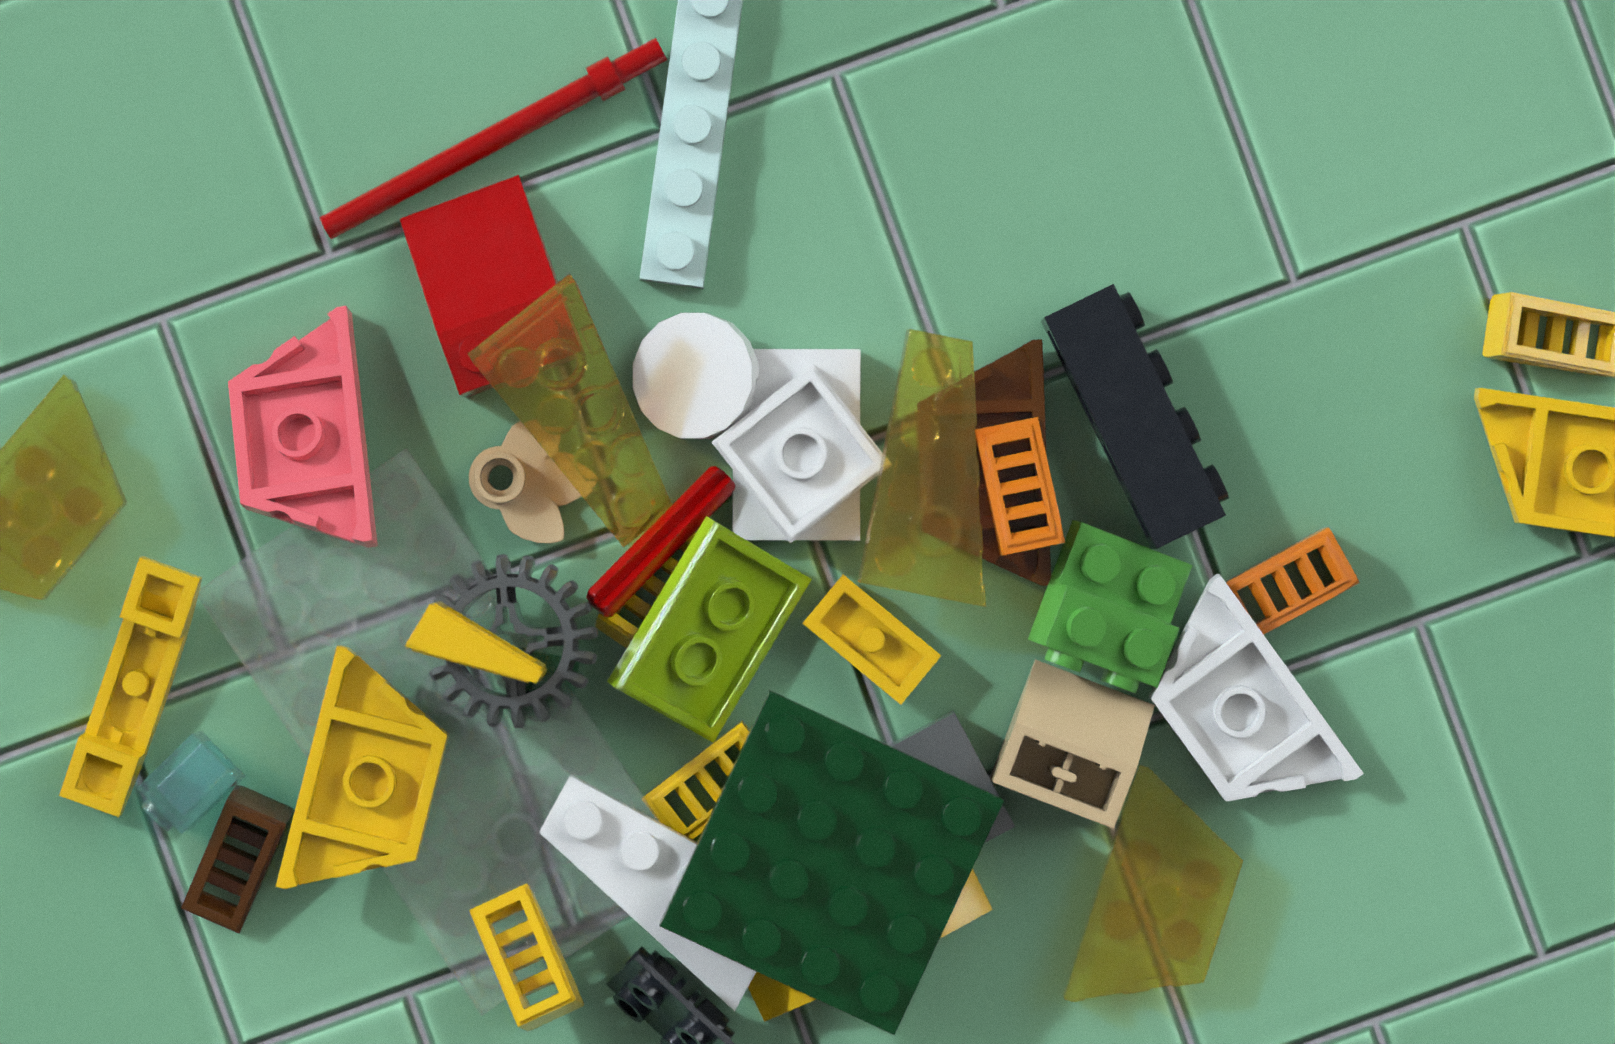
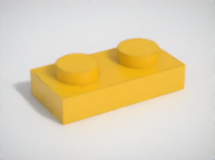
[802,574,941,705]

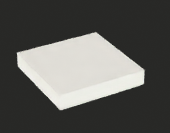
[712,364,891,543]

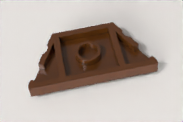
[916,339,1051,586]

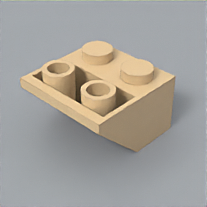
[990,659,1155,829]

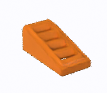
[974,417,1065,556]
[1226,527,1360,635]

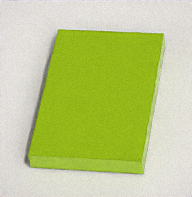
[607,516,812,743]

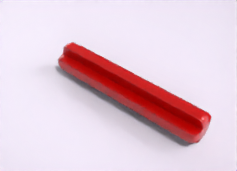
[586,466,736,618]

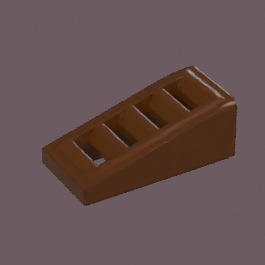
[181,785,294,933]

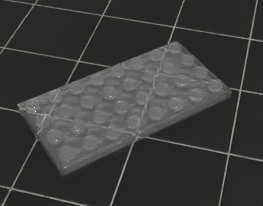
[198,449,662,1016]

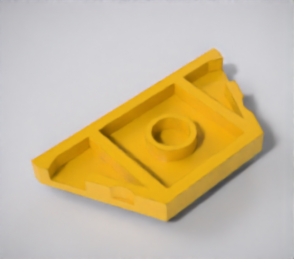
[1474,388,1615,538]
[276,645,449,889]

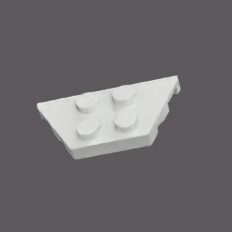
[1149,574,1364,802]

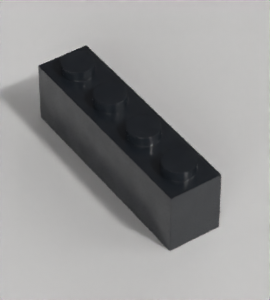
[1041,284,1229,549]

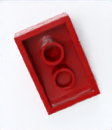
[400,175,585,398]

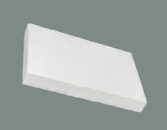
[733,349,861,541]

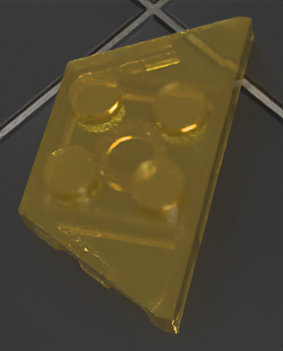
[0,375,127,600]
[1062,764,1243,1002]

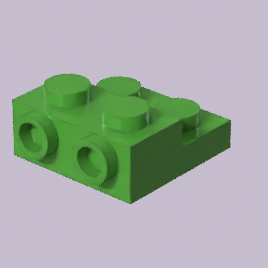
[1028,520,1192,694]

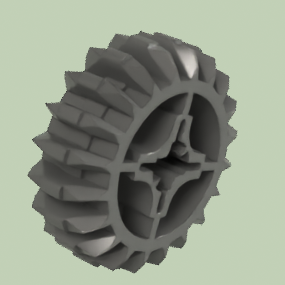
[429,554,598,728]

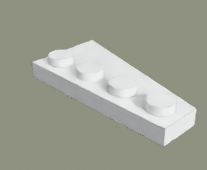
[539,774,756,1011]

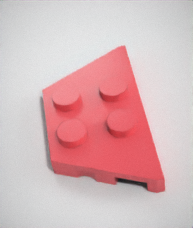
[228,306,378,548]

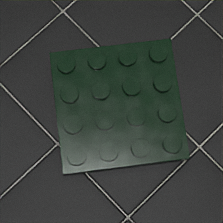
[659,689,1004,1035]

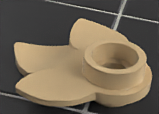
[469,416,597,544]

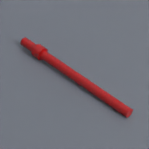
[319,38,667,240]

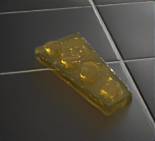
[468,274,672,547]
[858,329,986,607]

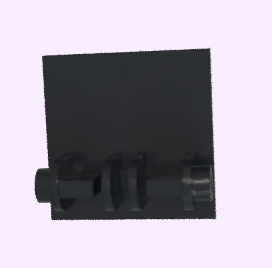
[606,946,735,1044]

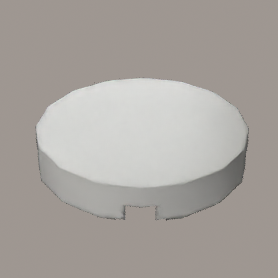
[632,313,759,439]

